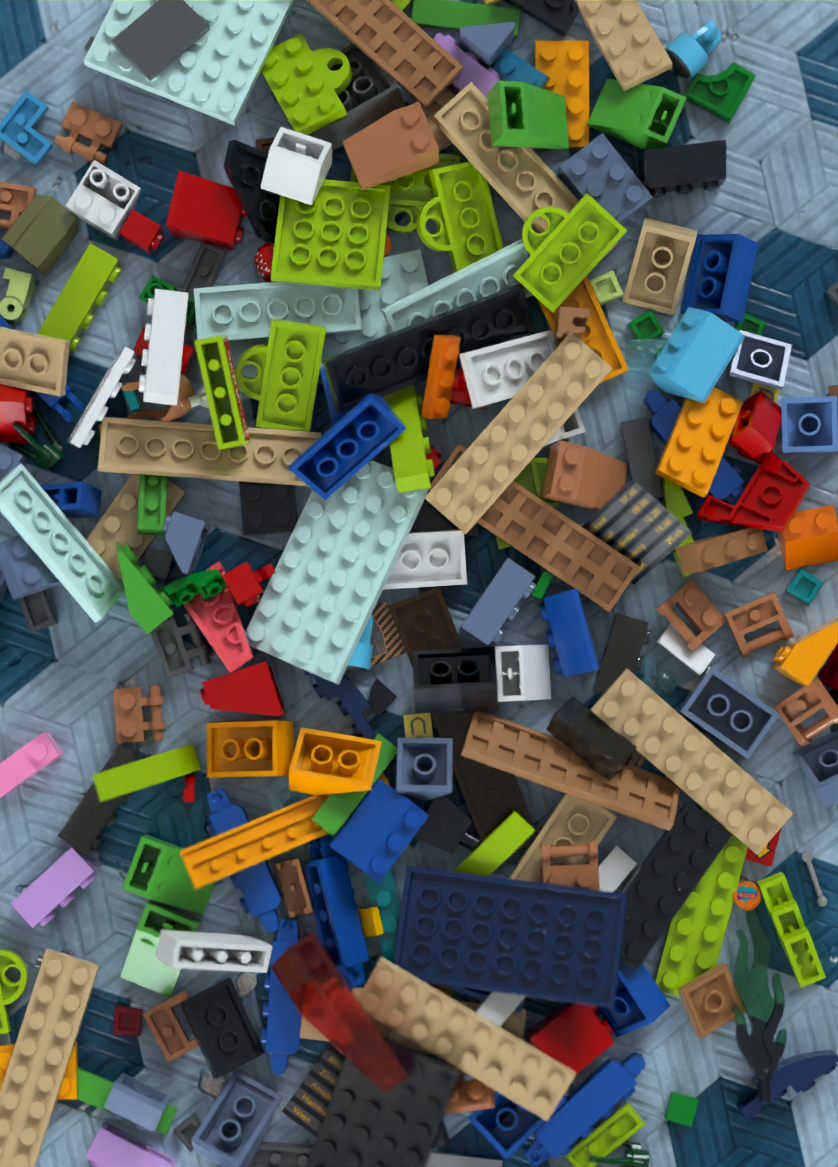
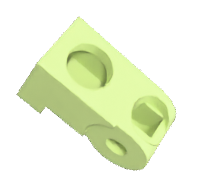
[0,268,36,323]

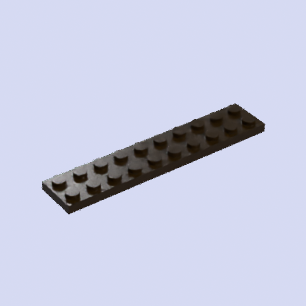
[388,586,537,852]

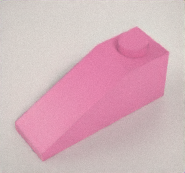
[0,732,64,798]

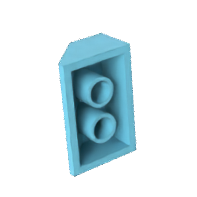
[648,307,744,403]

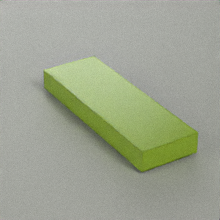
[565,1102,646,1167]

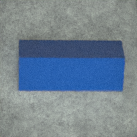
[288,394,407,500]

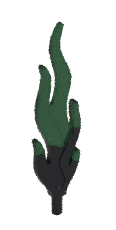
[733,908,787,1102]

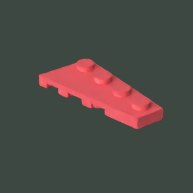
[183,561,253,673]

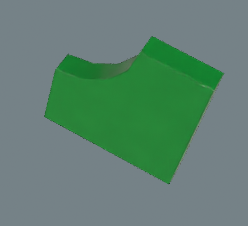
[683,62,756,124]

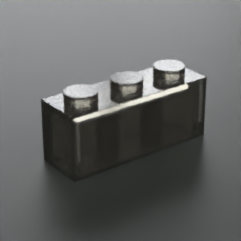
[592,613,651,695]
[546,696,637,781]

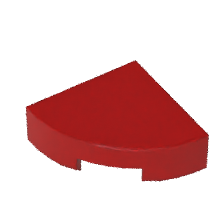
[183,773,197,803]

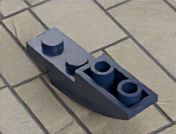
[302,669,376,739]
[736,1050,838,1119]

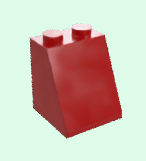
[166,171,247,250]
[200,661,286,716]
[527,1002,614,1075]

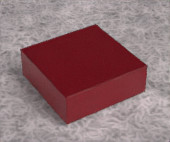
[113,1005,144,1036]

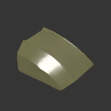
[0,195,79,275]

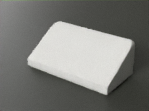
[656,623,715,676]

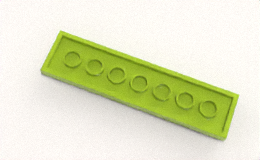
[654,806,748,996]

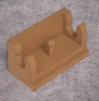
[554,306,591,345]
[273,856,313,918]

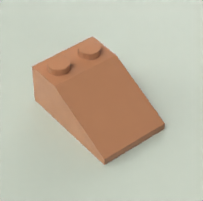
[343,102,439,190]
[541,440,628,512]

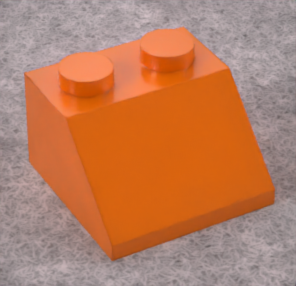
[777,505,838,571]

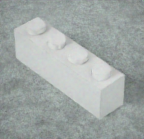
[139,289,188,406]
[155,930,273,973]

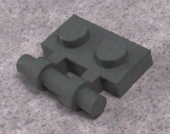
[150,613,212,679]

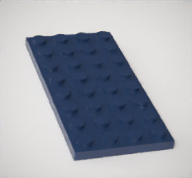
[393,866,628,1008]

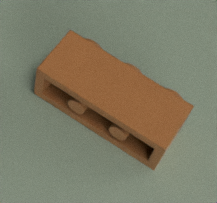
[676,527,768,573]

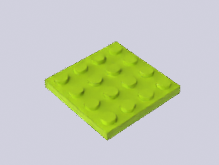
[271,179,391,291]

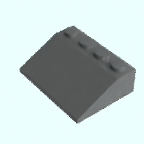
[270,43,405,151]

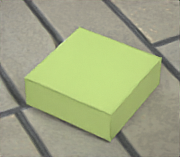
[589,270,624,306]

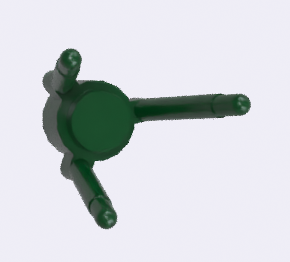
[10,403,64,471]
[589,1140,649,1167]

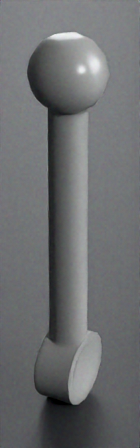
[801,851,828,907]

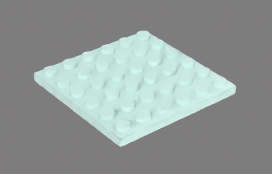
[84,0,295,126]

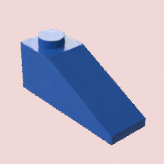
[40,482,102,518]

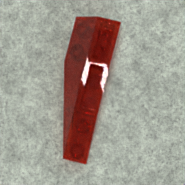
[271,932,409,1093]

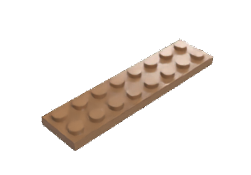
[306,0,464,109]
[429,443,640,613]
[461,710,680,831]

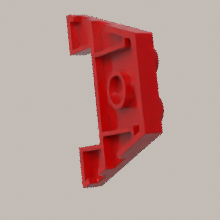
[697,447,810,532]

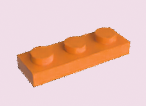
[421,335,461,419]

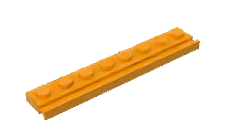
[179,772,391,890]

